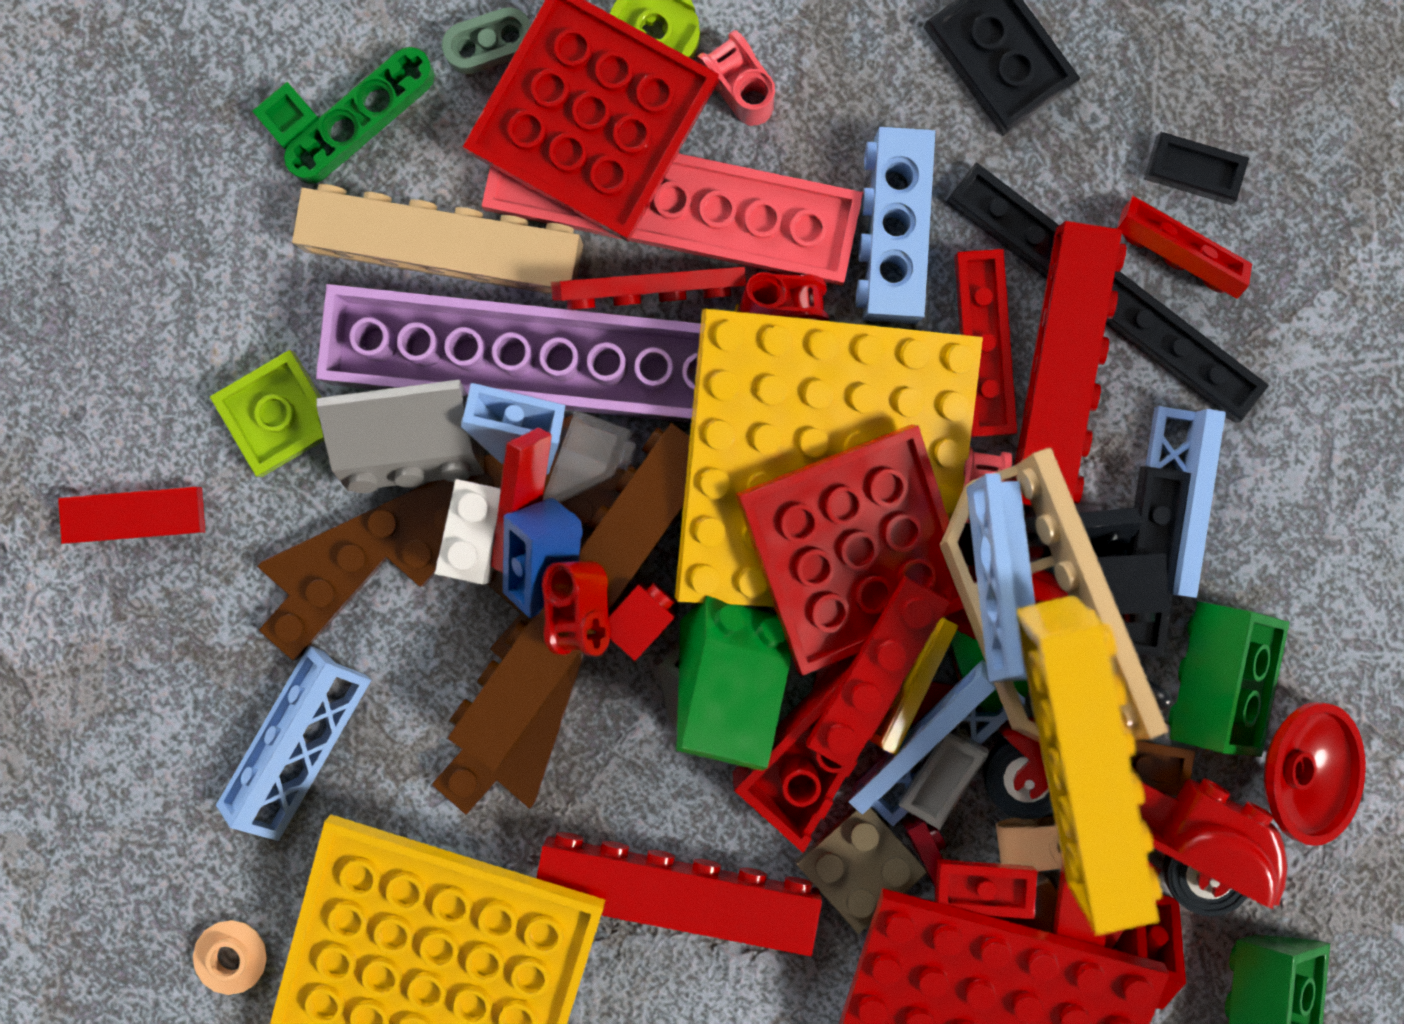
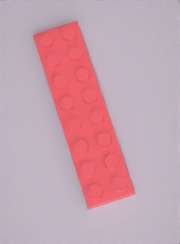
[482,153,863,286]

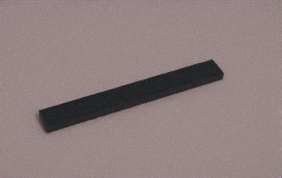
[946,162,1269,423]

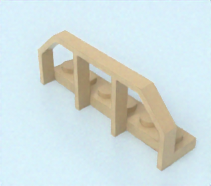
[939,447,1168,743]

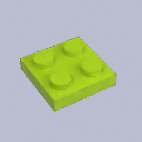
[209,350,325,477]

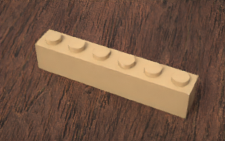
[292,184,583,295]

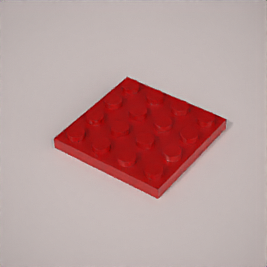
[462,0,719,242]
[735,424,964,676]

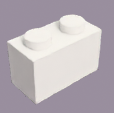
[435,479,500,584]

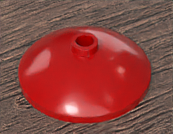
[1264,702,1366,846]

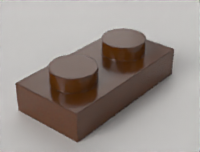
[1128,740,1195,795]

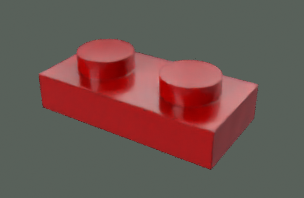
[935,859,1037,919]

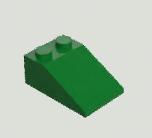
[677,596,791,771]

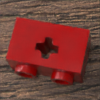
[608,582,676,661]

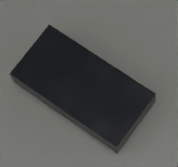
[1144,132,1249,205]

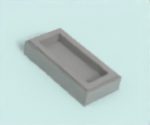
[898,729,989,830]

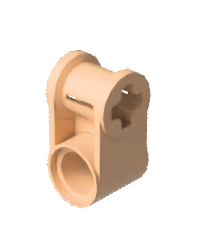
[996,816,1062,872]

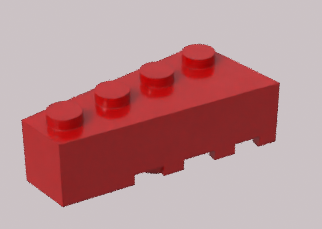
[732,652,902,853]

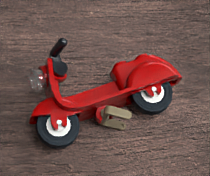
[983,661,1287,916]

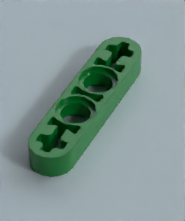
[284,47,435,184]

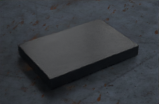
[923,0,1081,137]

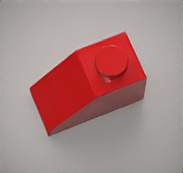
[1117,895,1186,1010]

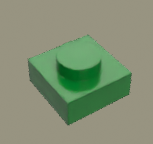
[252,81,318,150]

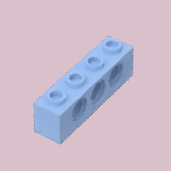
[856,127,936,324]

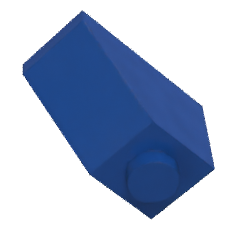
[503,497,582,618]

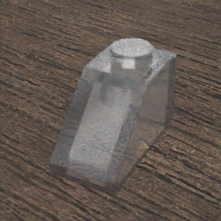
[542,410,636,503]

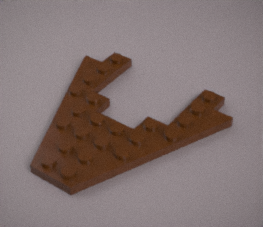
[257,414,637,815]

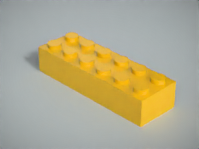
[1016,596,1162,935]

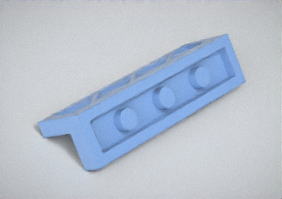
[1145,406,1226,598]
[966,473,1035,683]
[216,645,371,841]
[848,660,1025,826]

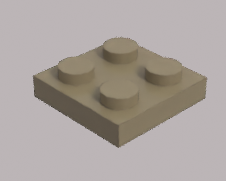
[795,807,927,934]

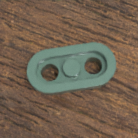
[442,7,531,74]

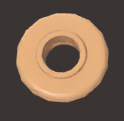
[193,920,267,995]

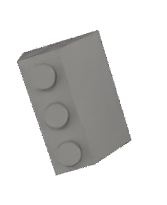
[316,380,485,493]

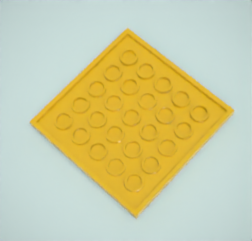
[675,309,983,607]
[270,814,605,1024]

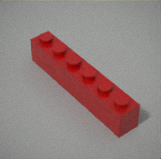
[1011,221,1126,506]
[536,832,822,957]

